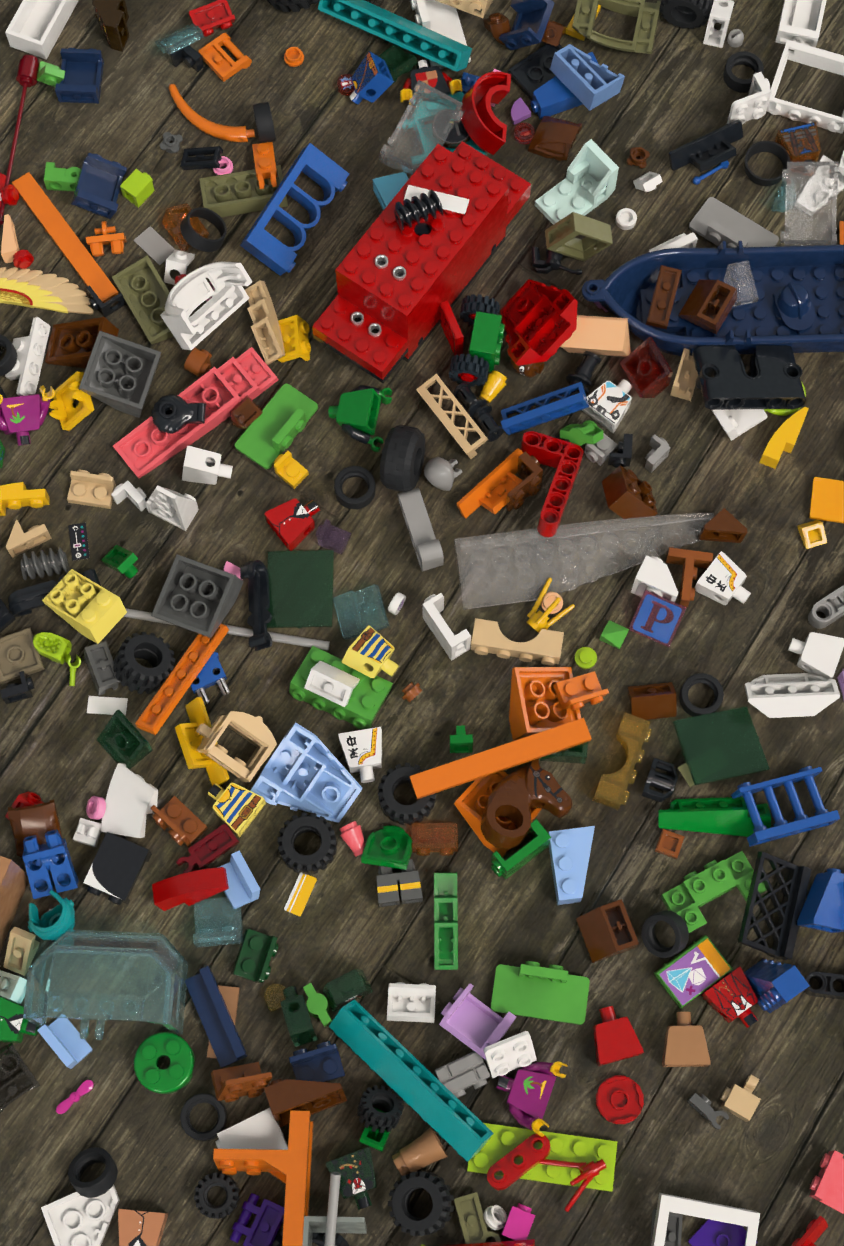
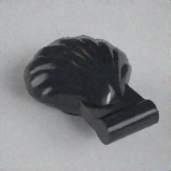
[151,394,206,434]

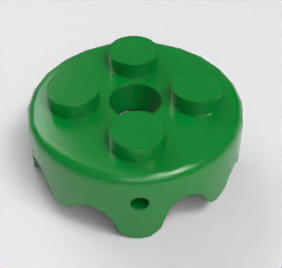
[134,1032,195,1094]

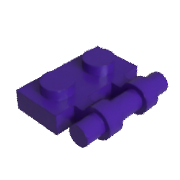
[229,1193,284,1246]

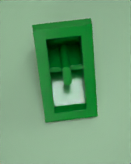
[359,1107,392,1152]

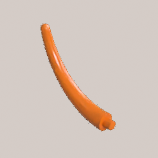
[169,84,255,142]

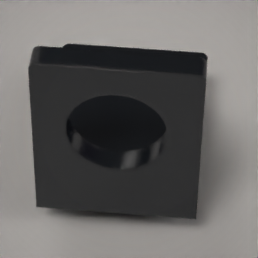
[86,285,126,317]

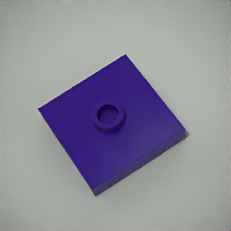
[687,1219,757,1246]

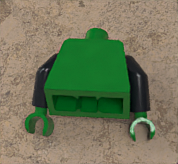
[328,385,392,452]

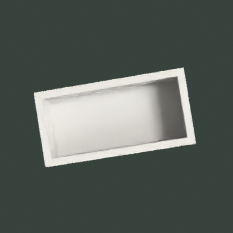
[5,0,79,60]

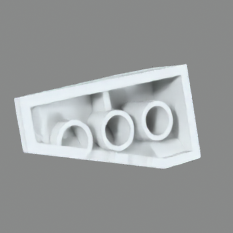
[145,485,199,531]

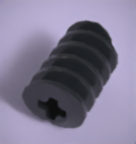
[394,190,443,231]

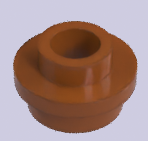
[401,682,422,702]

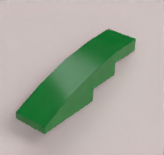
[434,872,458,970]

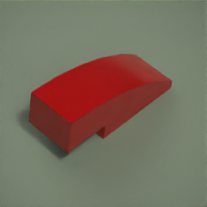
[152,867,229,911]

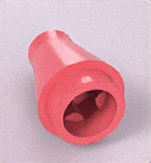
[339,821,365,857]

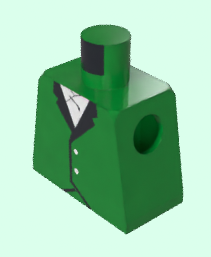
[0,997,40,1043]

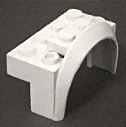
[160,262,252,350]

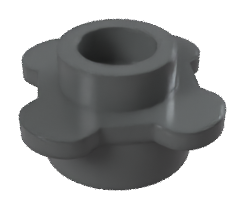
[160,132,183,153]

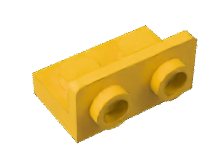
[278,315,311,363]

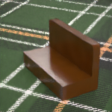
[628,682,677,721]

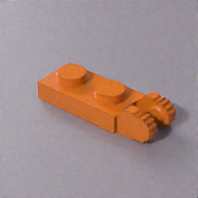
[252,142,277,189]

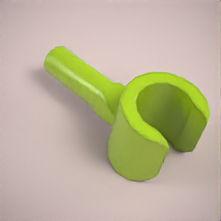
[65,654,81,686]

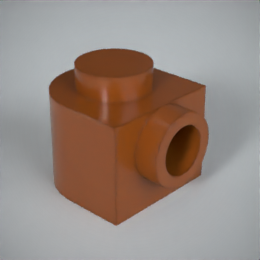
[184,347,212,377]

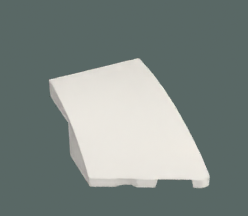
[101,763,158,838]

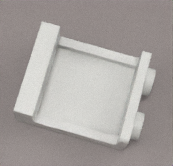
[423,593,471,661]

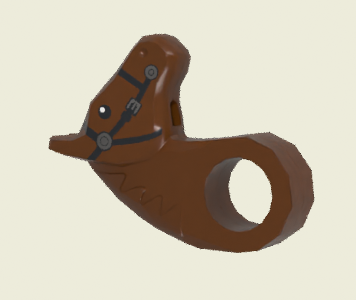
[481,758,572,849]

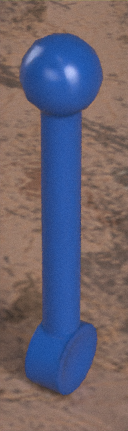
[692,161,729,185]

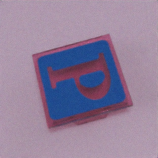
[629,590,687,647]

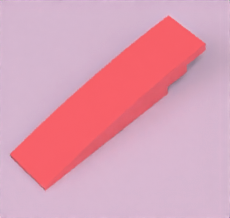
[113,347,278,479]

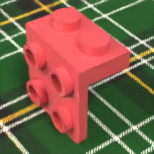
[809,1150,844,1214]

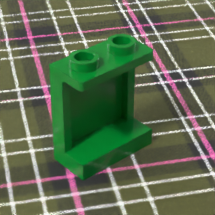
[491,819,551,880]

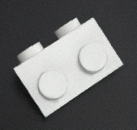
[387,982,436,1023]

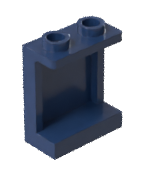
[499,0,555,51]
[55,48,104,104]
[71,153,127,219]

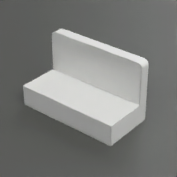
[304,661,360,707]

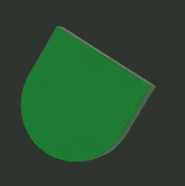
[361,825,413,870]

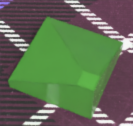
[600,620,629,649]

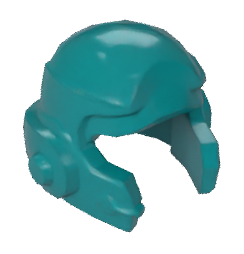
[28,890,75,940]

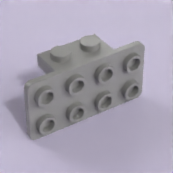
[689,197,779,248]

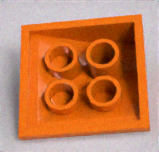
[509,667,581,741]
[454,771,542,858]

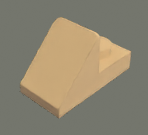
[6,520,52,558]
[3,927,40,976]

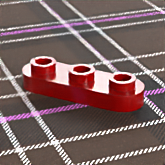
[487,1134,551,1190]

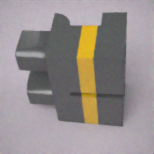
[376,859,423,907]

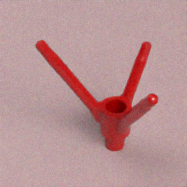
[538,1159,606,1212]

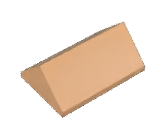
[560,315,631,357]

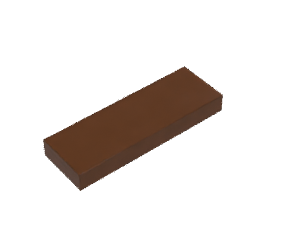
[646,265,682,330]

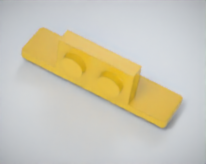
[175,697,229,786]

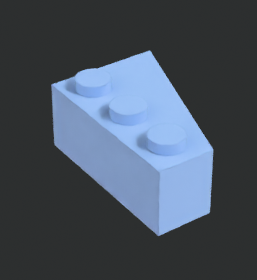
[548,826,595,905]

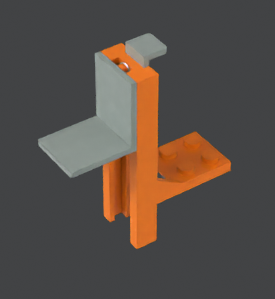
[213,1110,367,1246]

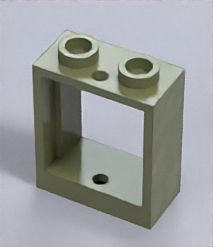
[545,212,613,261]

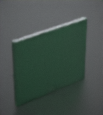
[267,550,334,629]
[673,706,770,785]

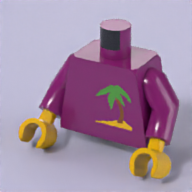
[0,385,55,446]
[496,1061,568,1137]

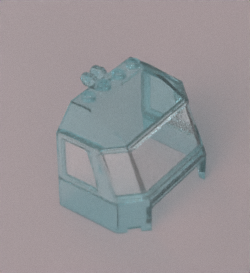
[23,929,188,1040]

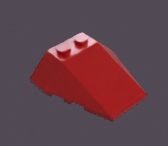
[500,279,578,366]

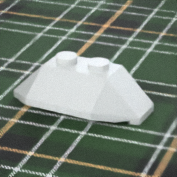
[745,673,840,718]

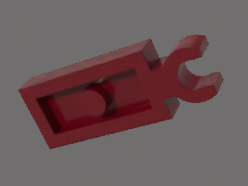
[176,823,239,873]

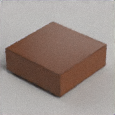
[655,829,684,859]

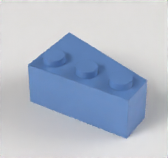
[550,44,625,111]

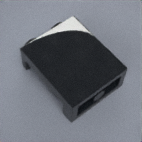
[83,832,152,905]

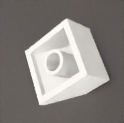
[631,555,678,610]

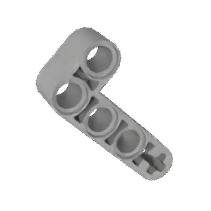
[397,488,444,571]

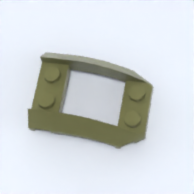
[572,0,661,54]

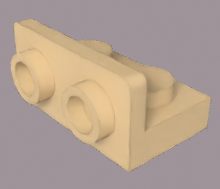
[67,470,116,509]

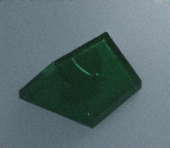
[97,710,153,770]

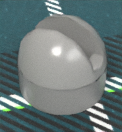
[727,29,744,47]

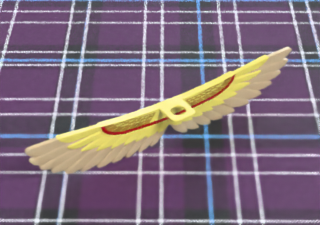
[0,267,94,315]

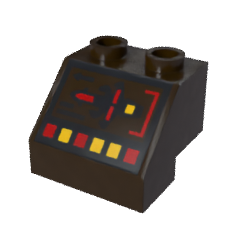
[92,0,129,52]

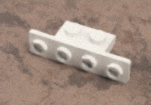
[5,317,50,396]

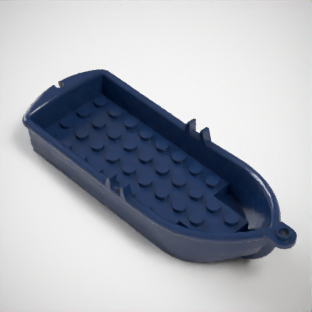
[582,241,844,356]

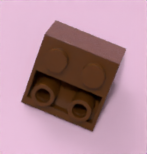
[678,279,737,334]
[602,465,658,519]
[576,899,639,963]

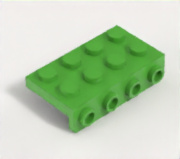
[289,646,393,729]

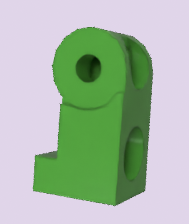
[44,162,80,191]

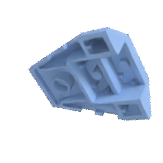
[250,722,362,823]

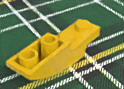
[0,482,49,516]

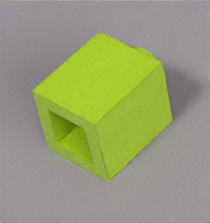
[120,169,155,208]

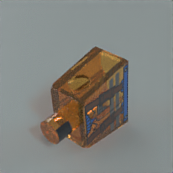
[775,122,821,174]

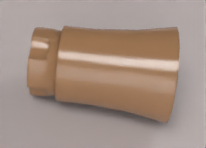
[392,1127,448,1176]

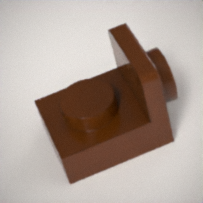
[541,20,567,46]

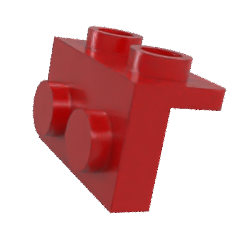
[188,0,236,37]

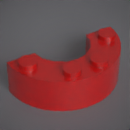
[460,71,511,155]

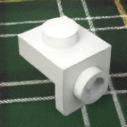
[111,481,147,511]

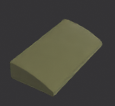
[199,165,288,217]
[112,255,174,344]

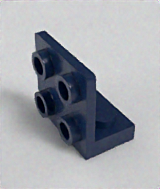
[289,1041,345,1082]

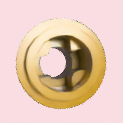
[479,370,507,403]

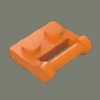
[198,33,252,82]

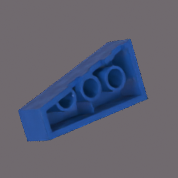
[744,959,810,1014]

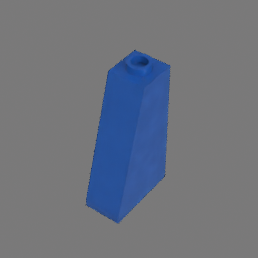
[531,52,598,120]

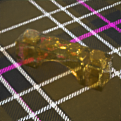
[593,712,652,810]

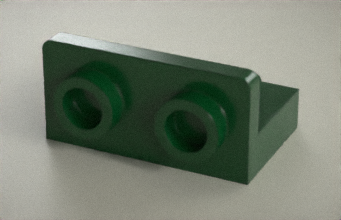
[231,929,278,983]

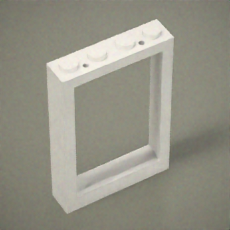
[651,1193,760,1246]

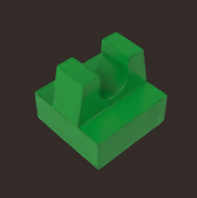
[450,725,473,753]

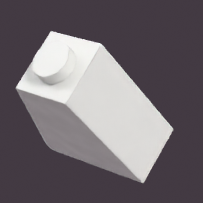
[215,1108,288,1150]

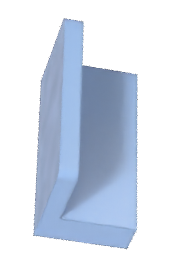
[217,850,260,909]
[37,1014,93,1069]

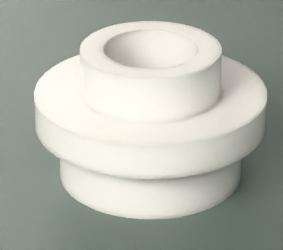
[483,1205,507,1230]

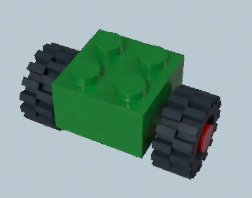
[449,294,505,387]

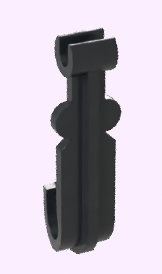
[240,560,272,651]
[8,569,101,617]

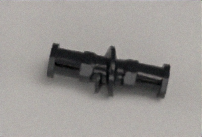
[563,351,601,416]
[453,382,504,442]

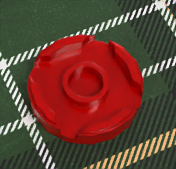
[596,1075,644,1124]

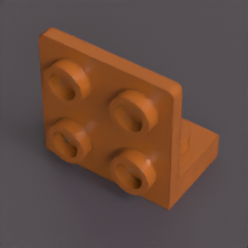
[151,796,208,848]
[211,1062,272,1102]

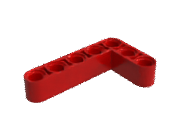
[520,431,583,537]

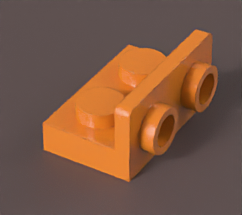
[553,671,609,711]

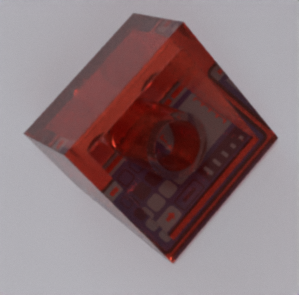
[620,337,673,398]

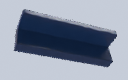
[185,966,248,1068]

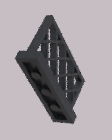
[738,851,812,960]

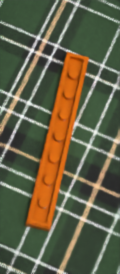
[12,172,119,303]
[409,718,592,799]

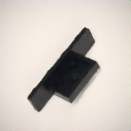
[669,119,743,172]

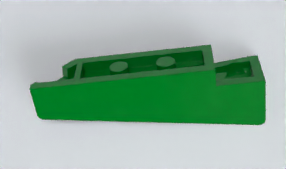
[658,797,771,837]

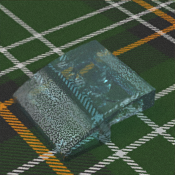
[155,23,204,55]
[333,584,389,640]

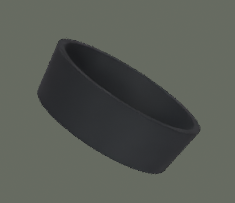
[745,141,790,186]
[180,208,227,252]

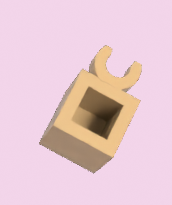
[720,1075,761,1122]

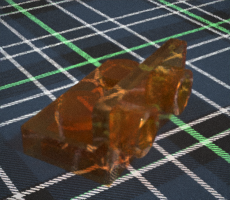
[162,203,209,252]
[412,823,458,856]

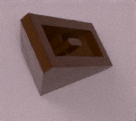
[698,508,747,543]

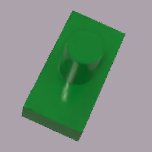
[101,545,138,579]

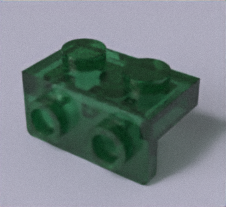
[379,44,418,84]

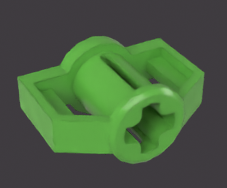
[560,420,604,446]
[303,983,332,1027]

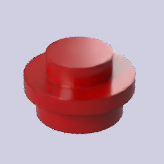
[1,184,19,206]
[13,250,34,269]

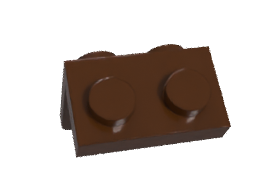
[506,451,543,512]

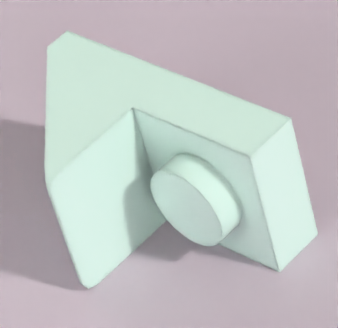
[0,970,30,1004]

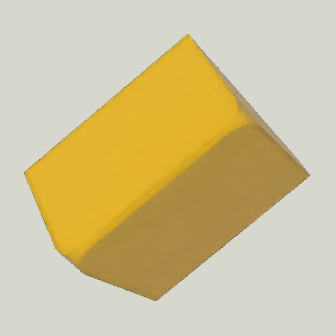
[797,520,827,549]

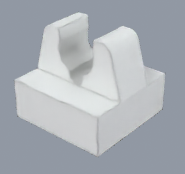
[73,818,101,847]

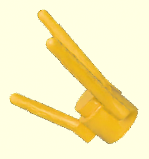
[526,578,575,633]

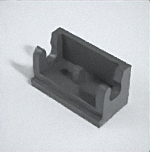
[84,641,121,696]

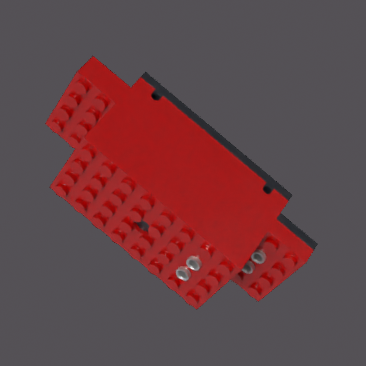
[312,141,531,383]

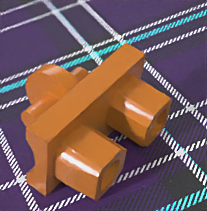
[86,221,127,257]

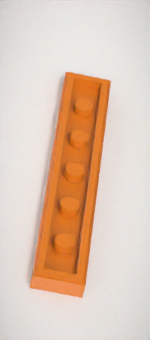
[135,624,229,735]

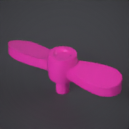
[56,1080,94,1114]

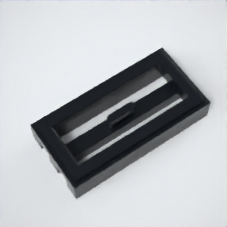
[180,146,223,170]

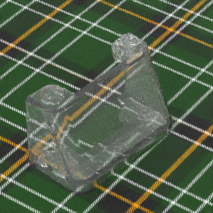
[380,80,464,175]
[780,162,839,246]

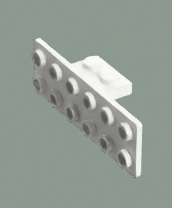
[410,0,471,69]

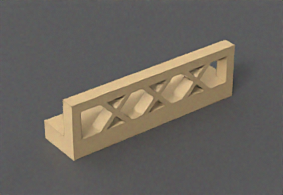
[416,374,488,459]

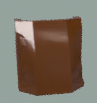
[528,116,582,161]
[8,799,63,857]

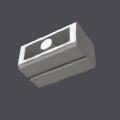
[435,1051,490,1098]

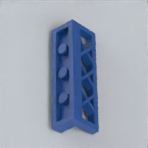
[501,382,589,435]

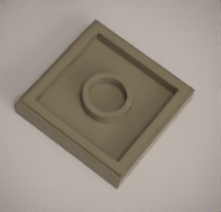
[0,628,45,684]

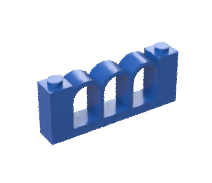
[240,143,349,276]

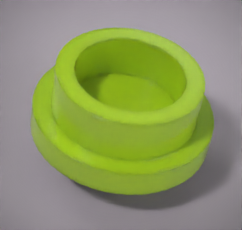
[574,647,597,669]

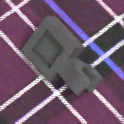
[686,1093,729,1130]

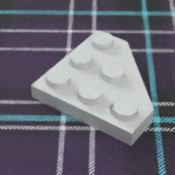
[41,1185,120,1246]

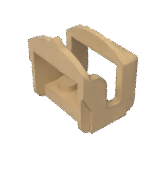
[196,711,277,782]

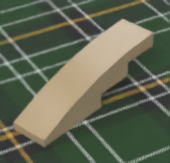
[245,280,285,365]

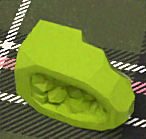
[32,632,72,664]

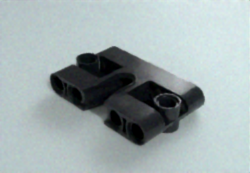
[692,345,806,410]

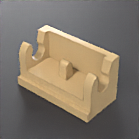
[670,348,698,401]

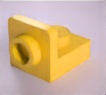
[274,451,309,489]

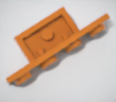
[457,448,523,518]

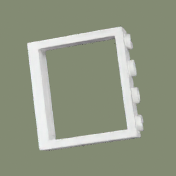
[766,39,844,133]

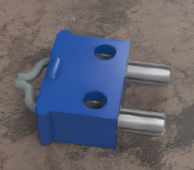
[190,652,230,705]

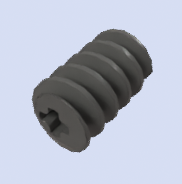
[21,547,69,581]

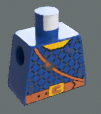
[349,51,394,104]

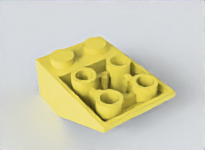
[42,569,127,644]

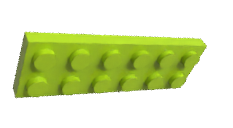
[467,1123,617,1192]

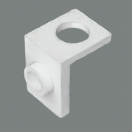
[164,250,195,285]

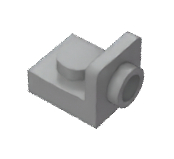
[584,433,618,466]
[645,434,671,473]

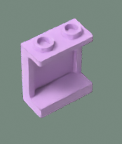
[439,983,516,1060]

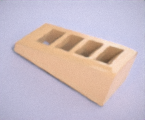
[1,214,20,263]

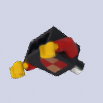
[400,60,463,110]

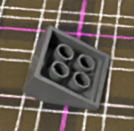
[79,331,161,418]
[151,554,243,638]

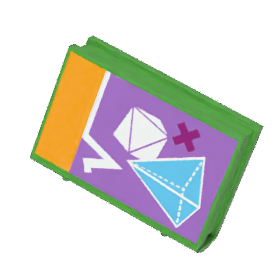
[654,935,732,1009]

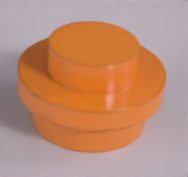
[284,47,304,67]

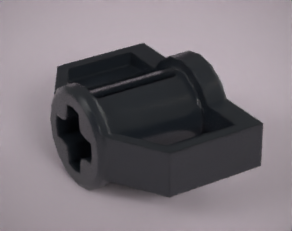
[642,758,678,802]

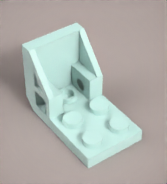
[534,139,619,225]

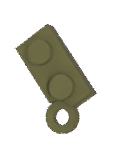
[454,1192,500,1244]

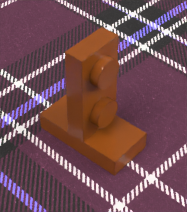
[666,547,713,608]

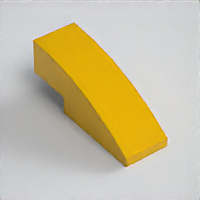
[759,407,809,469]

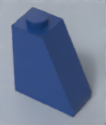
[797,868,844,933]

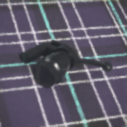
[531,246,583,275]

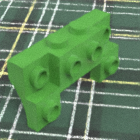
[661,851,767,933]

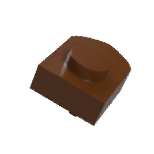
[483,13,510,45]
[230,395,263,429]

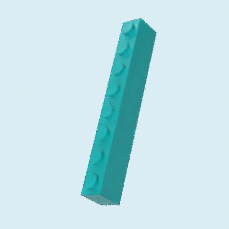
[318,0,472,72]
[329,999,494,1162]

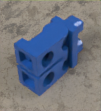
[22,829,79,899]

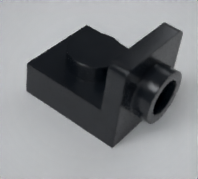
[170,41,204,72]
[608,434,633,468]
[0,671,35,704]

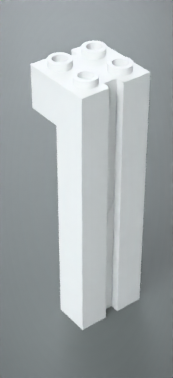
[775,0,827,48]

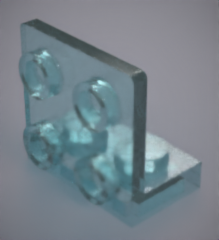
[193,897,243,948]

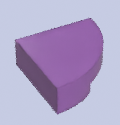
[511,97,531,125]

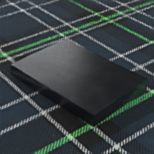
[507,43,563,101]

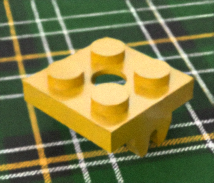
[49,371,94,431]

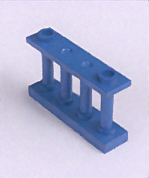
[731,766,840,847]

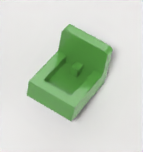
[36,61,65,87]

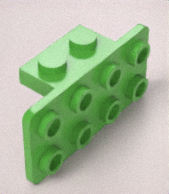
[235,384,318,469]
[491,961,590,1025]

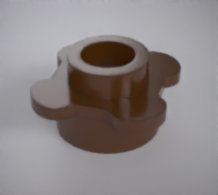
[627,147,650,169]

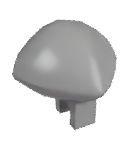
[424,457,462,491]

